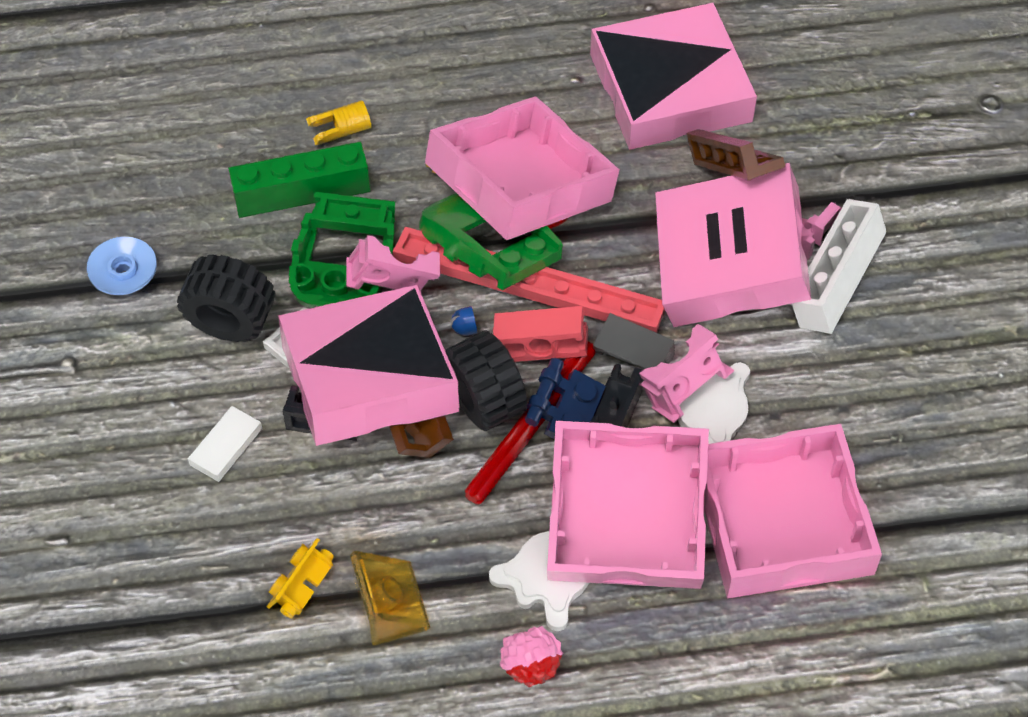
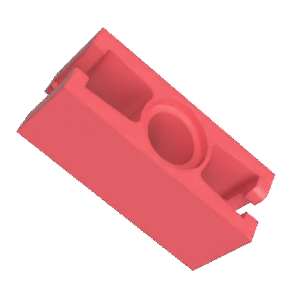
[493,306,588,362]

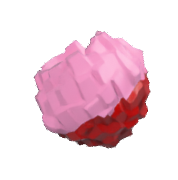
[500,626,563,687]

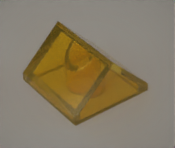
[350,551,431,646]

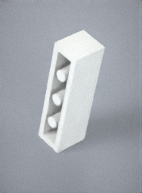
[792,199,886,334]

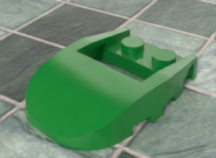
[289,192,396,308]
[419,193,563,290]

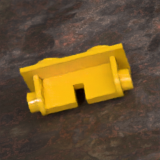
[266,538,334,618]

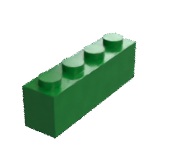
[228,142,370,218]

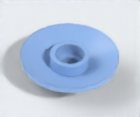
[87,237,157,295]

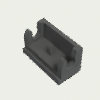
[593,313,675,370]

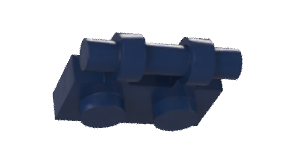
[525,358,606,440]

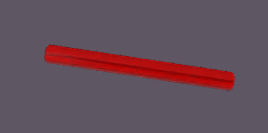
[465,341,596,505]

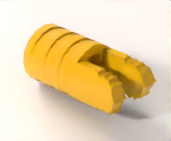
[306,100,371,145]

